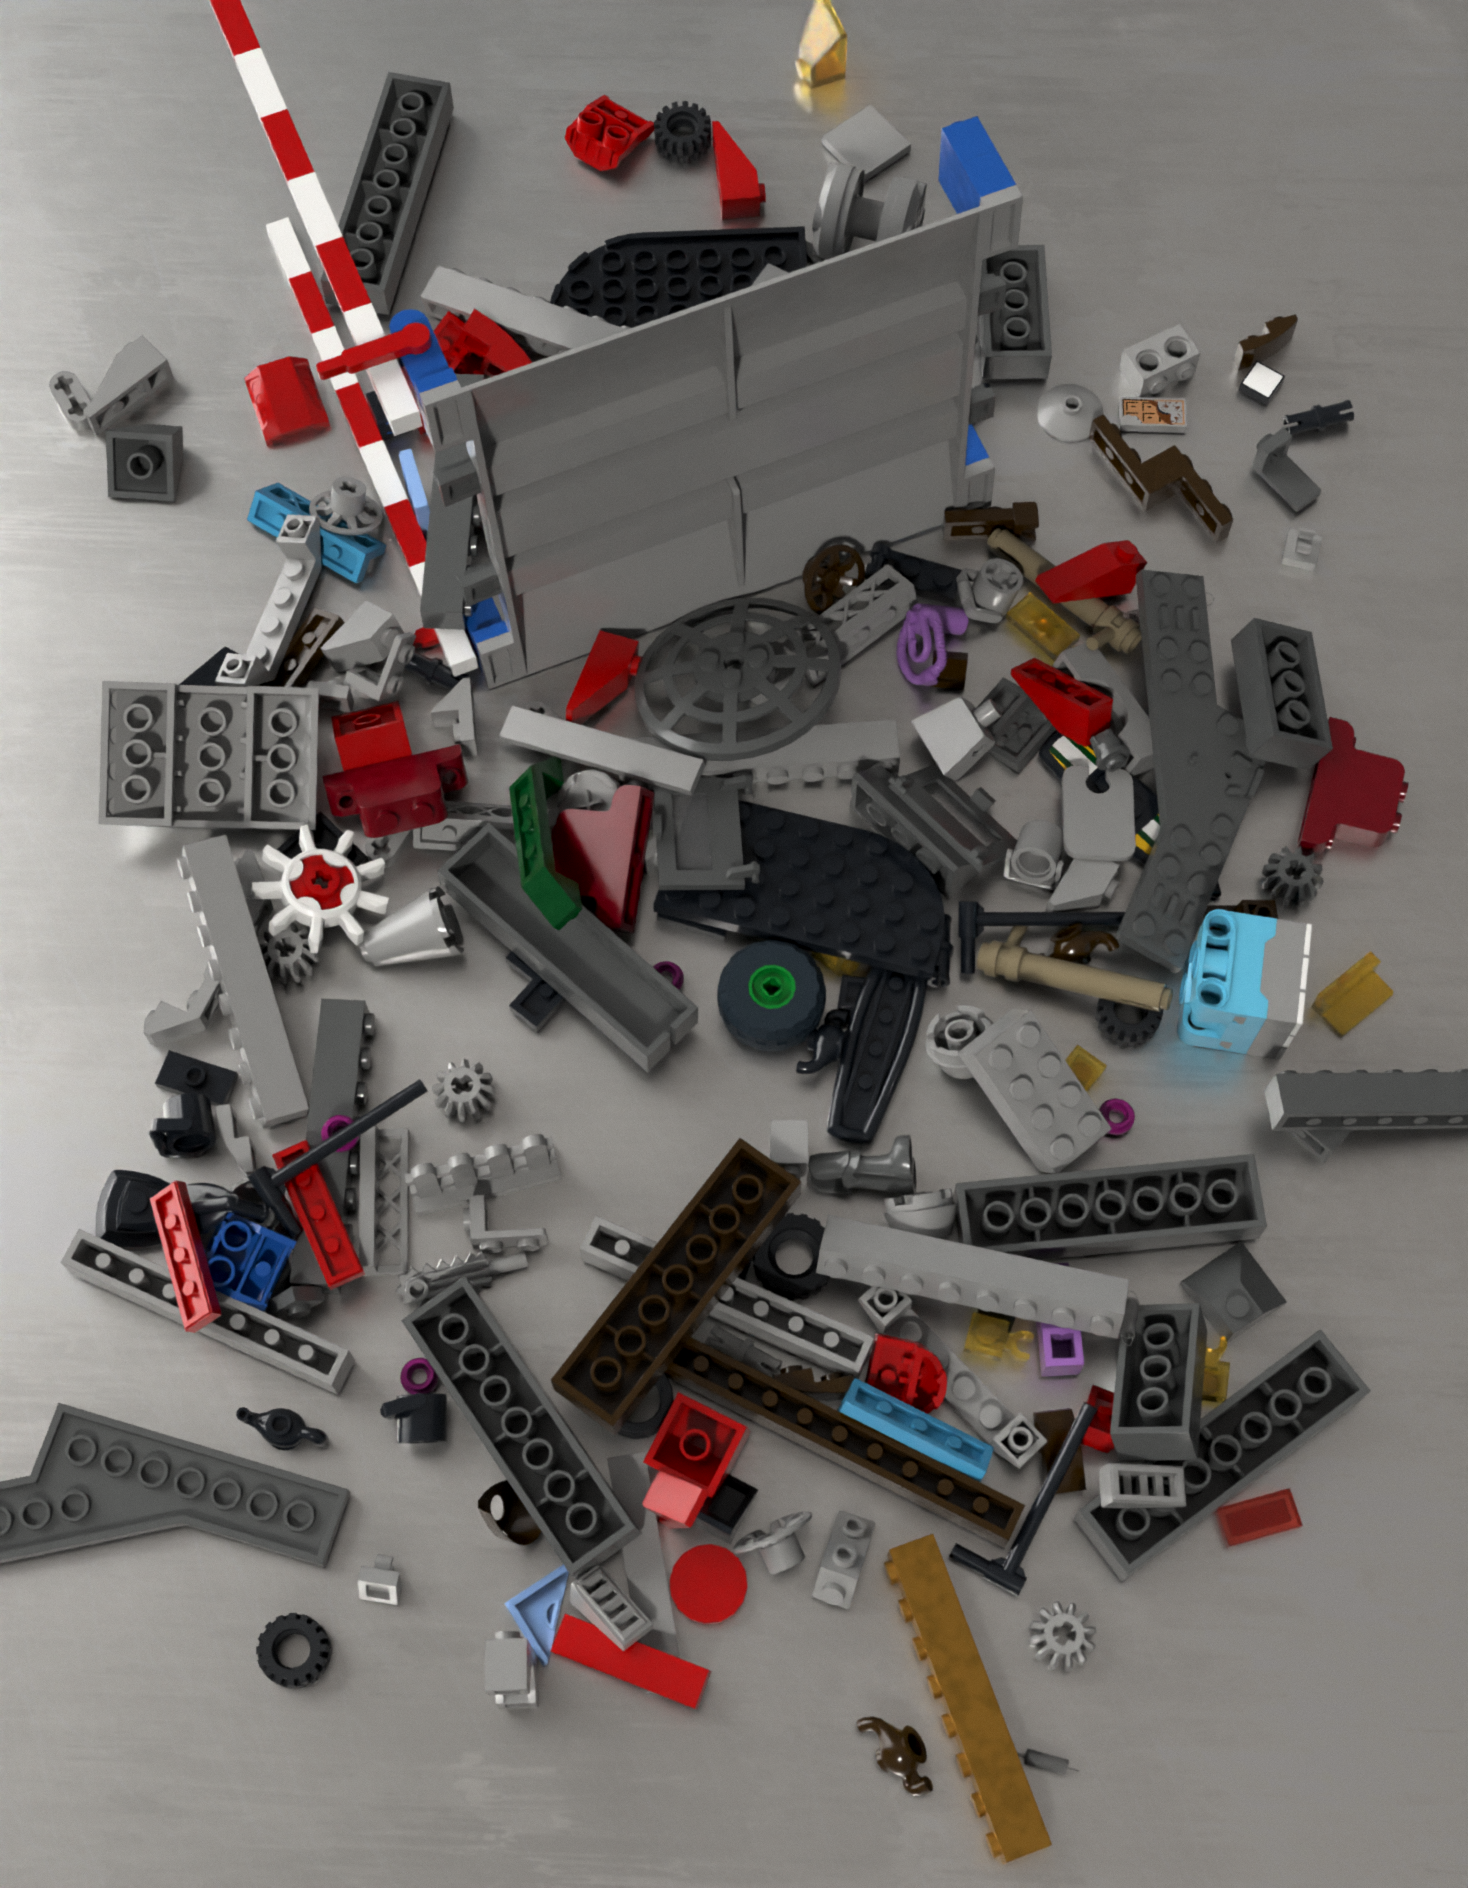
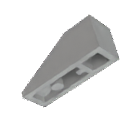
[85,335,174,436]

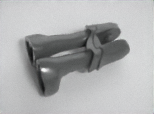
[808,1135,917,1195]

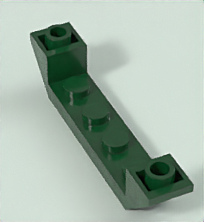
[509,756,582,930]

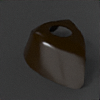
[478,1480,542,1546]

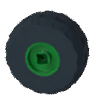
[717,940,826,1051]

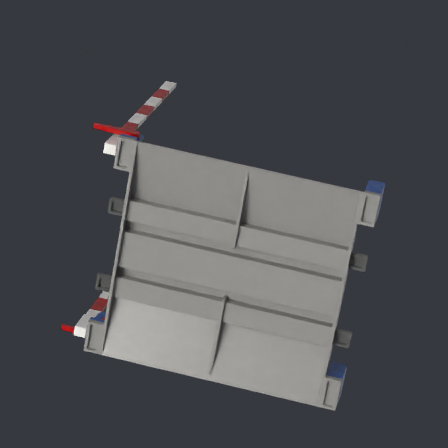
[209,0,1023,689]

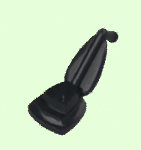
[95,1170,269,1250]

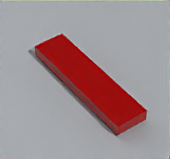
[272,1139,365,1290]
[150,1180,222,1333]
[550,1614,712,1710]

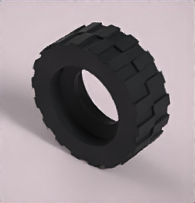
[753,1213,830,1301]

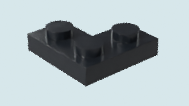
[506,951,566,1032]

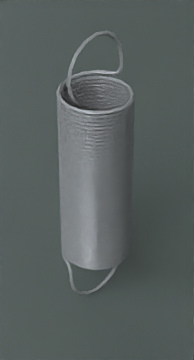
[1120,1291,1139,1346]
[1017,1748,1079,1775]

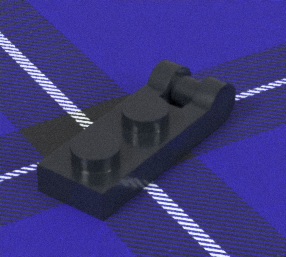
[865,543,962,605]

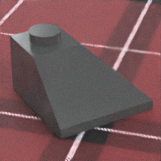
[106,424,183,501]
[1180,1241,1287,1345]

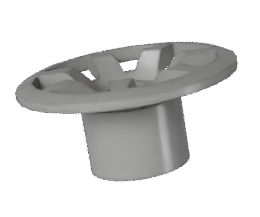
[309,477,383,535]
[733,1511,812,1574]

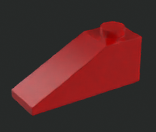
[712,121,766,220]
[1035,540,1148,604]
[566,630,643,725]
[1011,657,1113,747]

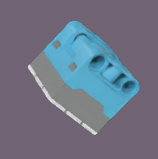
[1177,909,1312,1060]

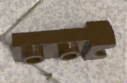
[942,502,1039,542]

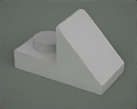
[431,677,478,756]

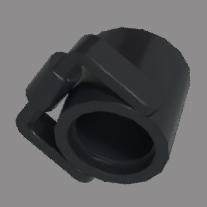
[149,1093,216,1158]
[380,1393,447,1444]

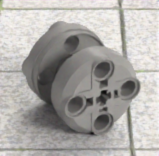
[812,162,927,260]

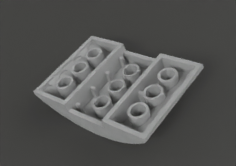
[99,681,319,830]

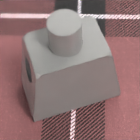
[911,697,1002,781]

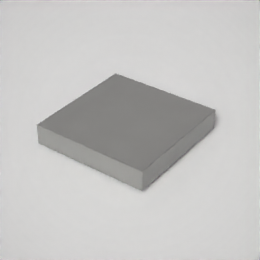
[822,104,911,182]

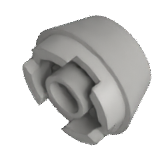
[926,1005,994,1079]
[883,1188,957,1238]

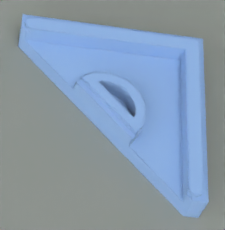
[504,1564,569,1667]

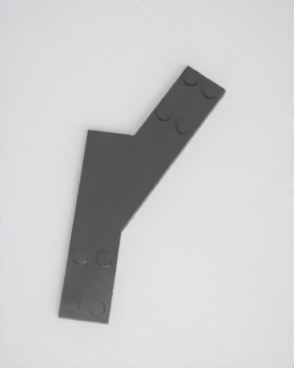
[0,1403,350,1567]

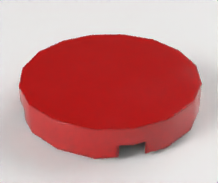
[669,1544,748,1625]

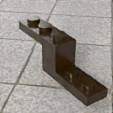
[1089,414,1234,543]

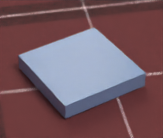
[399,449,430,542]

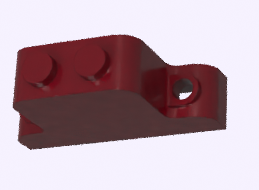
[1295,717,1409,858]
[322,744,468,838]
[551,785,655,934]

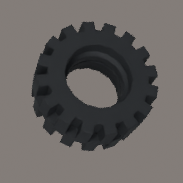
[1095,998,1163,1047]
[256,1613,331,1689]

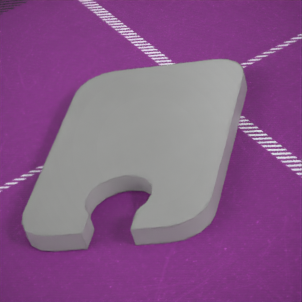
[1062,766,1136,862]

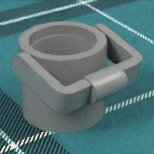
[956,558,1023,623]
[1004,820,1064,890]

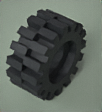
[654,101,712,164]

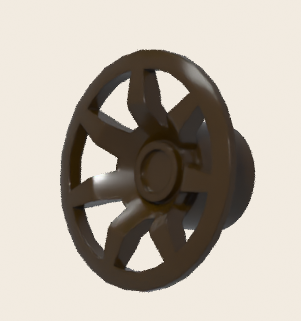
[802,544,865,615]

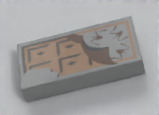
[1119,397,1187,433]

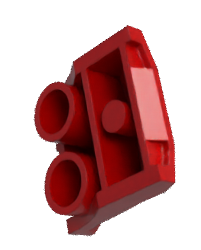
[565,94,654,171]
[244,356,330,446]

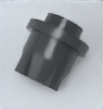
[1090,729,1130,772]

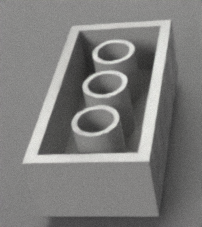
[958,1008,1112,1174]

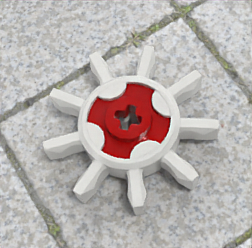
[251,825,389,954]

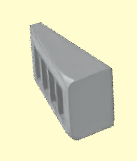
[1099,1463,1186,1508]
[570,1564,653,1651]

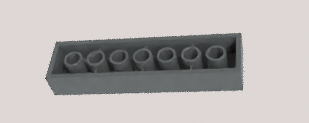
[321,72,454,315]
[953,1154,1267,1260]
[401,1276,642,1579]
[1074,1329,1371,1582]

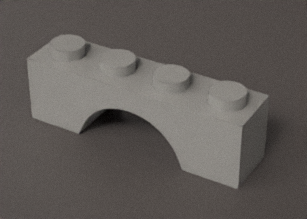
[1052,643,1154,776]
[485,1631,539,1709]

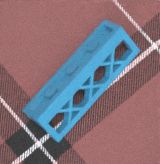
[247,483,387,583]
[837,1378,994,1482]

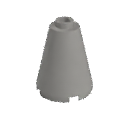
[360,886,464,966]

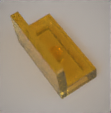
[1311,951,1393,1037]

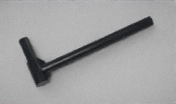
[958,901,1125,974]
[247,1079,428,1238]
[949,1402,1098,1597]

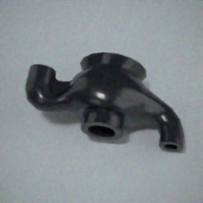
[796,1009,850,1074]
[236,1407,328,1450]

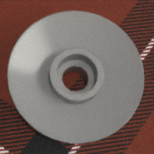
[1037,384,1103,443]

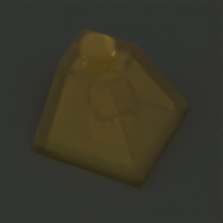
[796,0,847,89]

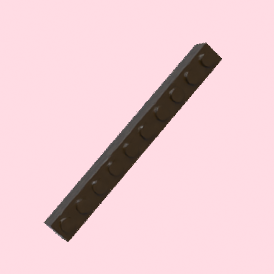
[664,1337,1025,1548]

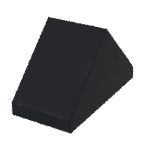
[696,1474,758,1544]

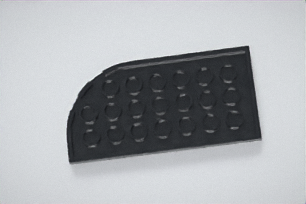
[550,226,807,328]
[653,795,945,980]

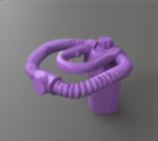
[896,603,968,686]

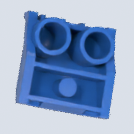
[205,1212,297,1312]

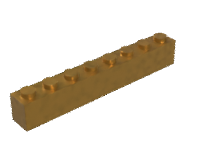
[884,1534,1052,1864]

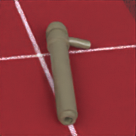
[987,528,1142,654]
[977,926,1173,1012]

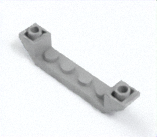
[215,514,322,687]
[143,849,274,1047]
[858,1286,1048,1469]

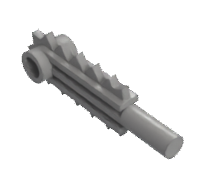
[395,1251,528,1306]

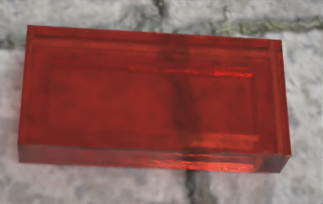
[1215,1488,1303,1548]

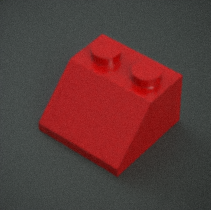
[331,700,412,771]
[643,1392,751,1498]

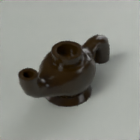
[1040,924,1120,965]
[856,1716,933,1797]

